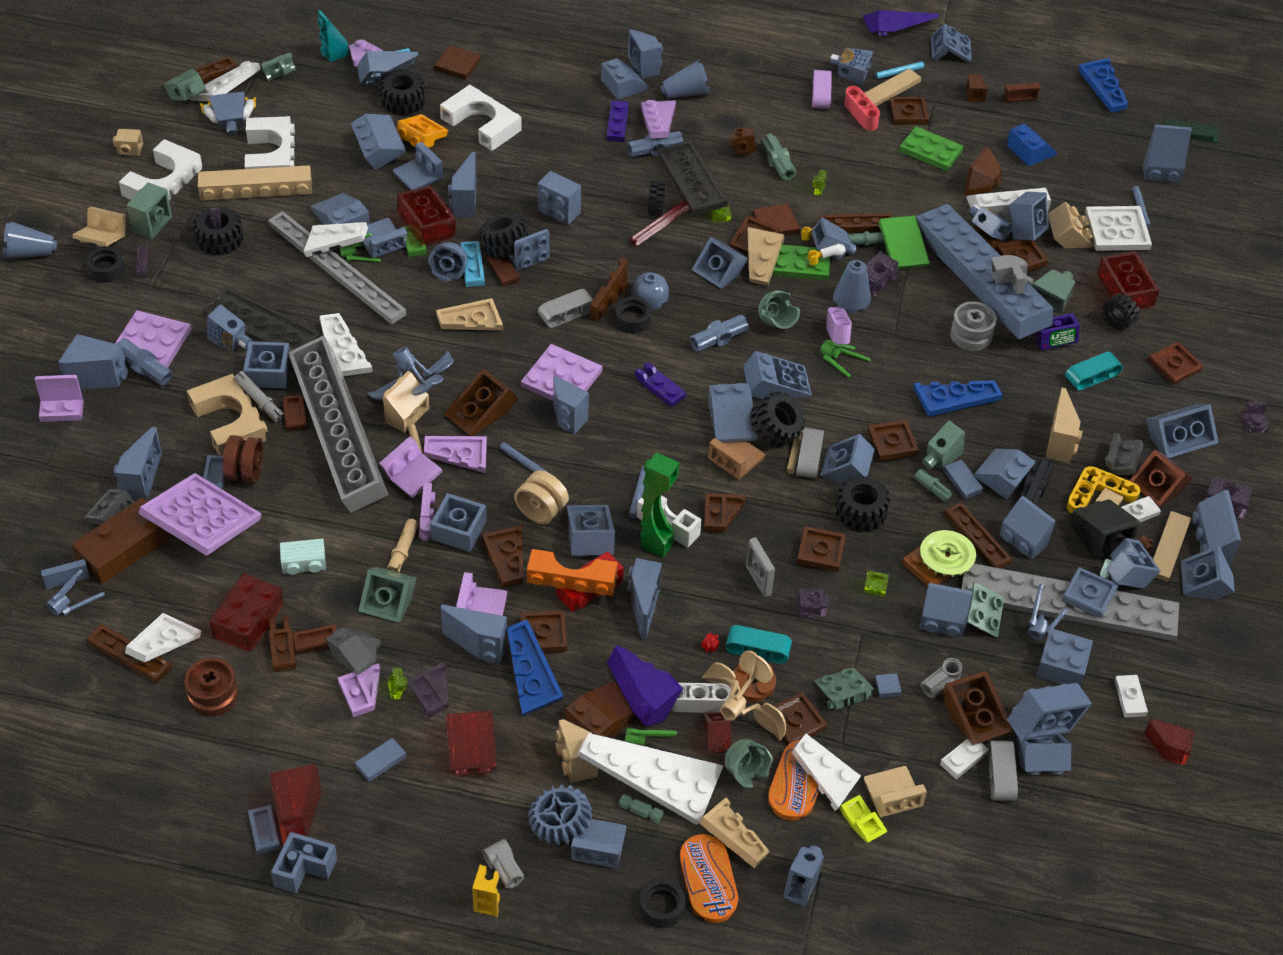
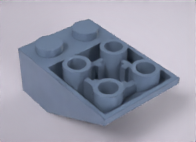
[743,351,812,399]

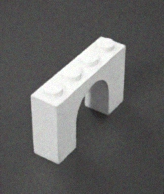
[440,85,522,151]
[245,116,295,169]
[119,139,202,200]

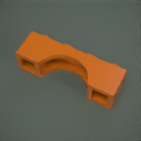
[527,549,618,596]

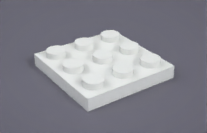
[1085,206,1152,251]

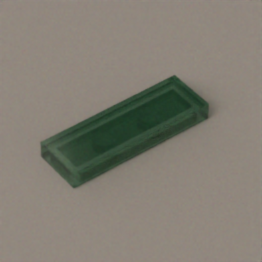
[1165,118,1219,142]

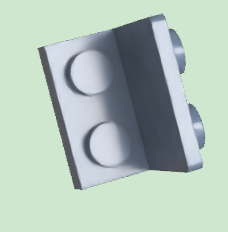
[931,23,972,63]
[393,142,443,192]
[361,218,407,259]
[507,229,550,271]
[571,819,627,869]

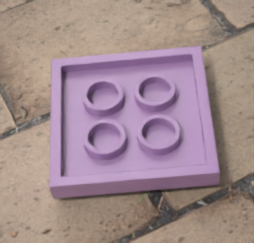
[115,310,192,368]
[521,344,602,401]

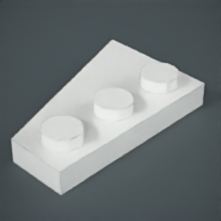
[304,222,368,257]
[125,613,201,662]

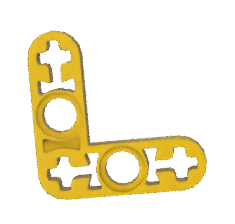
[1067,466,1140,513]

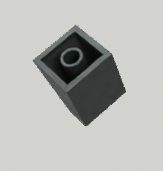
[1069,499,1140,560]

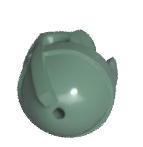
[759,290,800,329]
[725,739,773,788]

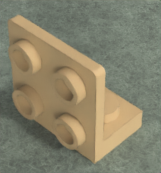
[73,207,126,247]
[864,766,927,817]

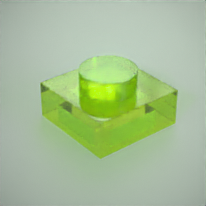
[812,169,827,196]
[710,203,731,222]
[864,570,889,596]
[388,668,407,699]

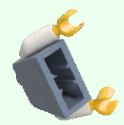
[200,92,256,136]
[801,217,856,265]

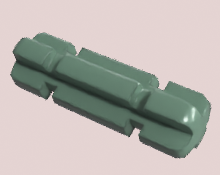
[619,794,663,823]

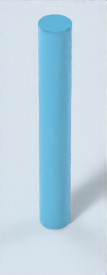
[875,61,924,79]

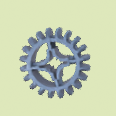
[528,784,592,846]

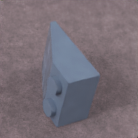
[357,51,418,86]
[1143,124,1192,183]
[448,152,477,218]
[310,193,370,225]
[708,383,757,442]
[114,427,162,501]
[566,505,615,557]
[627,558,662,640]
[441,604,507,664]

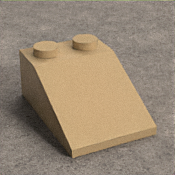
[1046,388,1083,463]

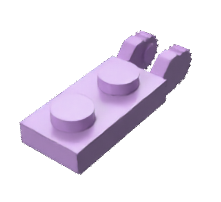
[419,483,435,542]

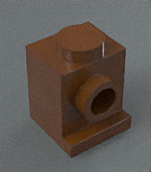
[966,74,988,102]

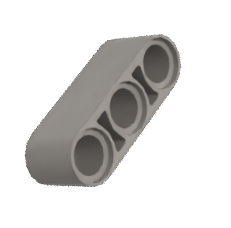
[538,289,593,328]
[796,427,824,479]
[988,740,1018,801]

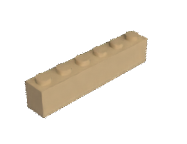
[198,165,312,201]

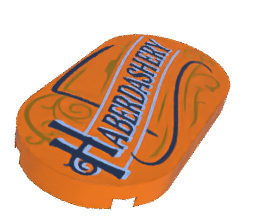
[768,740,819,821]
[680,834,738,923]

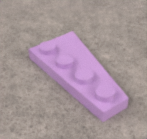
[641,100,676,139]

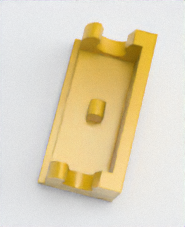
[472,865,500,917]

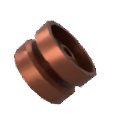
[223,435,263,483]
[184,658,239,717]

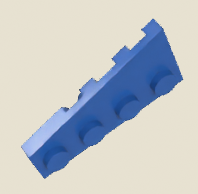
[1078,58,1128,113]
[913,380,1003,417]
[507,620,564,717]

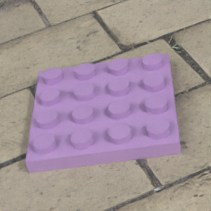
[139,473,261,556]

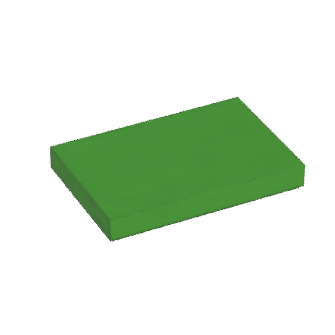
[879,216,929,270]

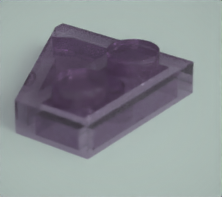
[406,662,449,717]

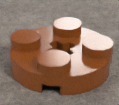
[733,662,776,703]

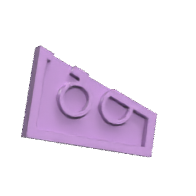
[424,436,487,473]

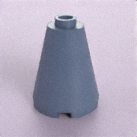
[660,60,710,98]
[3,221,57,259]
[833,260,871,313]

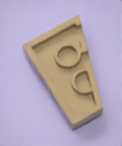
[748,227,784,286]
[436,298,503,330]
[700,798,770,868]

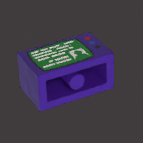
[1035,313,1080,350]

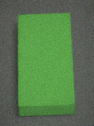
[401,224,427,257]

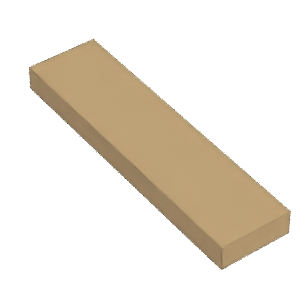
[865,69,921,106]
[1153,511,1191,582]

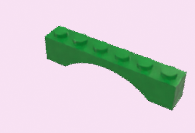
[640,452,679,558]

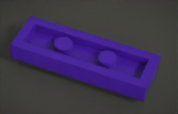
[607,101,629,142]

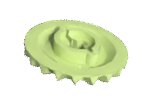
[920,530,976,578]

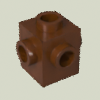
[729,127,757,155]

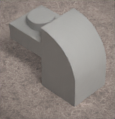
[991,255,1028,294]

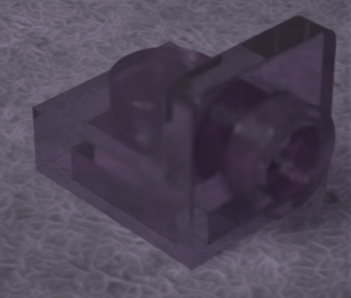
[1242,401,1270,433]

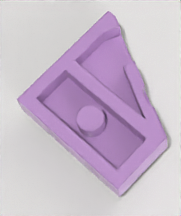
[338,663,380,717]

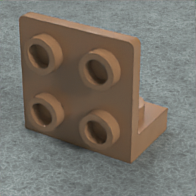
[708,438,765,480]

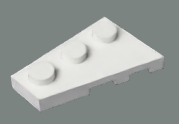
[791,734,861,811]

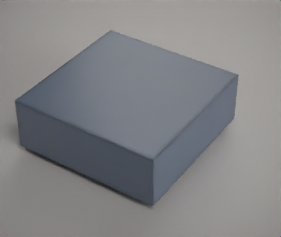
[874,674,901,698]

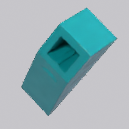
[317,10,349,62]

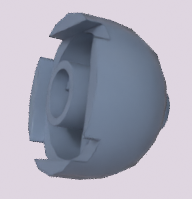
[428,242,468,281]
[631,272,669,310]

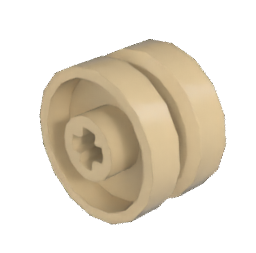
[514,470,569,525]

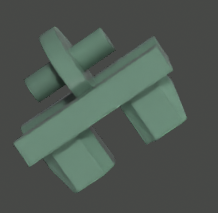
[261,53,296,81]

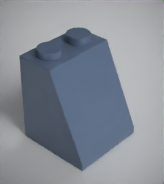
[58,334,128,390]

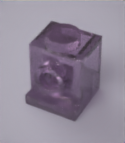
[797,587,830,618]

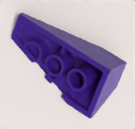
[863,10,939,36]
[607,645,683,726]

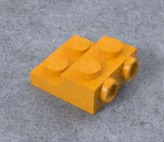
[397,114,448,148]

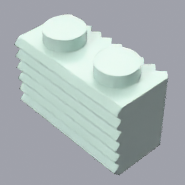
[280,539,326,575]

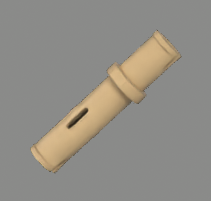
[386,519,419,573]

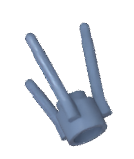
[46,570,105,616]
[1028,583,1068,640]

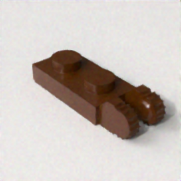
[269,616,296,672]

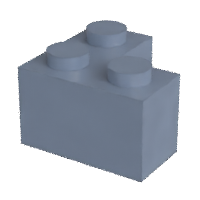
[1107,538,1161,589]
[271,832,337,893]

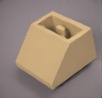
[1048,202,1094,248]
[383,371,429,433]
[555,719,598,783]

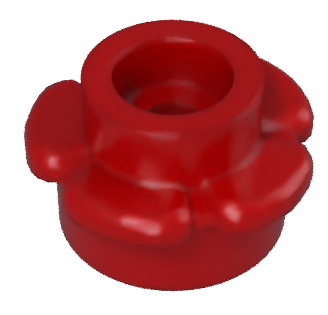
[701,633,720,653]

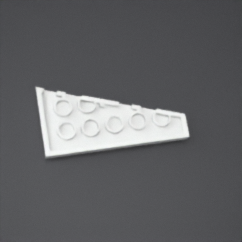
[577,733,723,825]

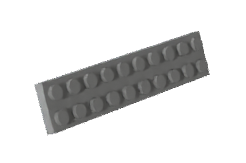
[961,564,1179,641]

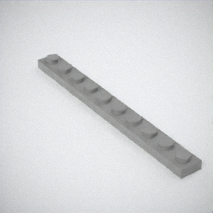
[268,211,406,324]

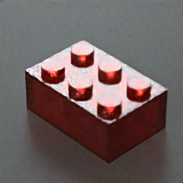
[397,185,456,246]
[1097,251,1160,312]
[209,573,284,652]

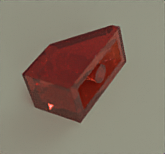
[703,712,731,753]
[1144,718,1195,765]

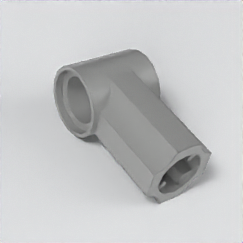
[920,658,962,699]
[482,839,524,889]

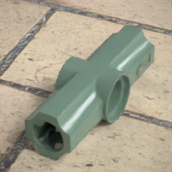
[761,134,796,181]

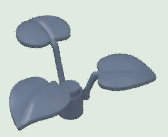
[367,347,453,400]

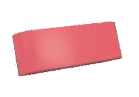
[844,86,880,131]

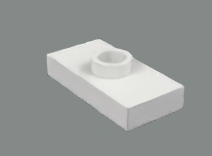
[1121,496,1161,523]
[1114,675,1148,718]

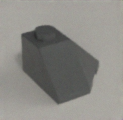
[326,627,381,675]

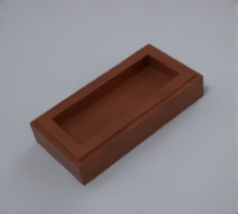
[1003,82,1040,103]
[487,256,520,287]
[282,394,307,432]
[292,624,337,655]

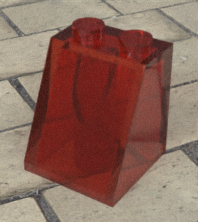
[446,710,497,776]
[269,763,321,846]

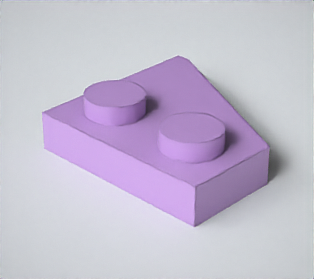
[349,40,382,67]

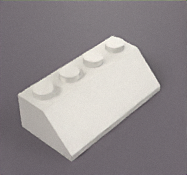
[967,188,1051,220]

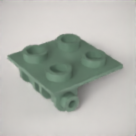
[965,582,1004,638]
[814,668,874,710]

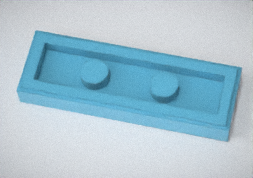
[460,241,485,287]

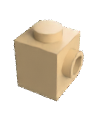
[113,129,143,156]

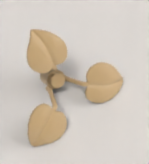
[702,650,786,741]

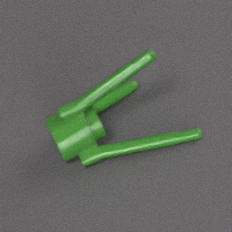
[340,233,381,262]
[821,340,870,378]
[625,728,677,746]

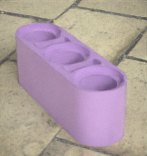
[812,70,831,109]
[826,307,852,344]

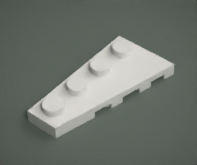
[189,61,261,101]
[320,313,372,376]

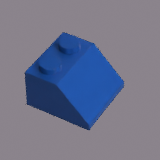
[1007,124,1057,166]

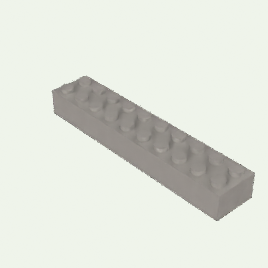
[288,335,388,513]

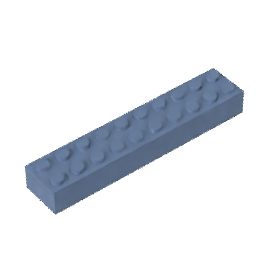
[916,204,1053,339]

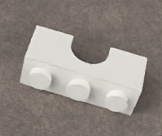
[637,496,701,548]

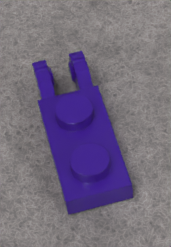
[634,362,686,407]

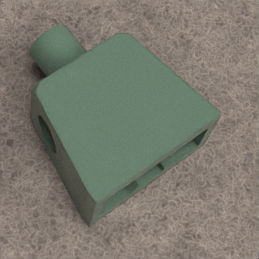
[163,68,205,101]
[1033,270,1075,313]
[922,421,965,470]

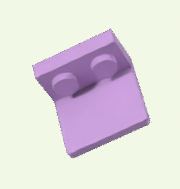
[35,375,84,422]
[379,436,442,498]
[456,572,507,616]

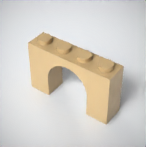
[187,374,268,456]

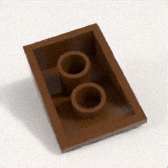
[444,368,519,436]
[940,671,1014,746]
[565,681,637,739]

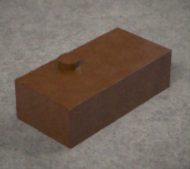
[72,498,172,584]

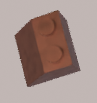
[1130,450,1193,507]

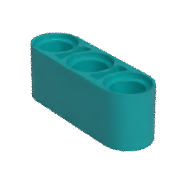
[1065,351,1123,391]
[725,625,792,664]

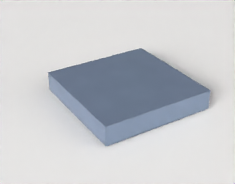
[1061,567,1118,618]

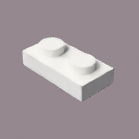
[940,739,989,780]

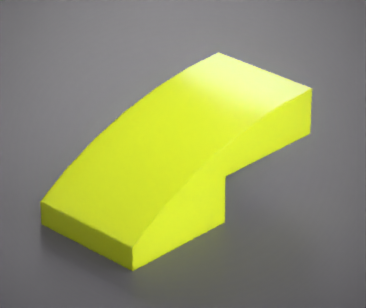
[839,795,887,843]

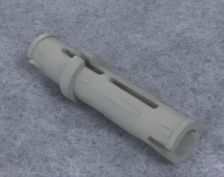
[233,371,284,423]

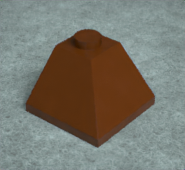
[964,147,1003,195]

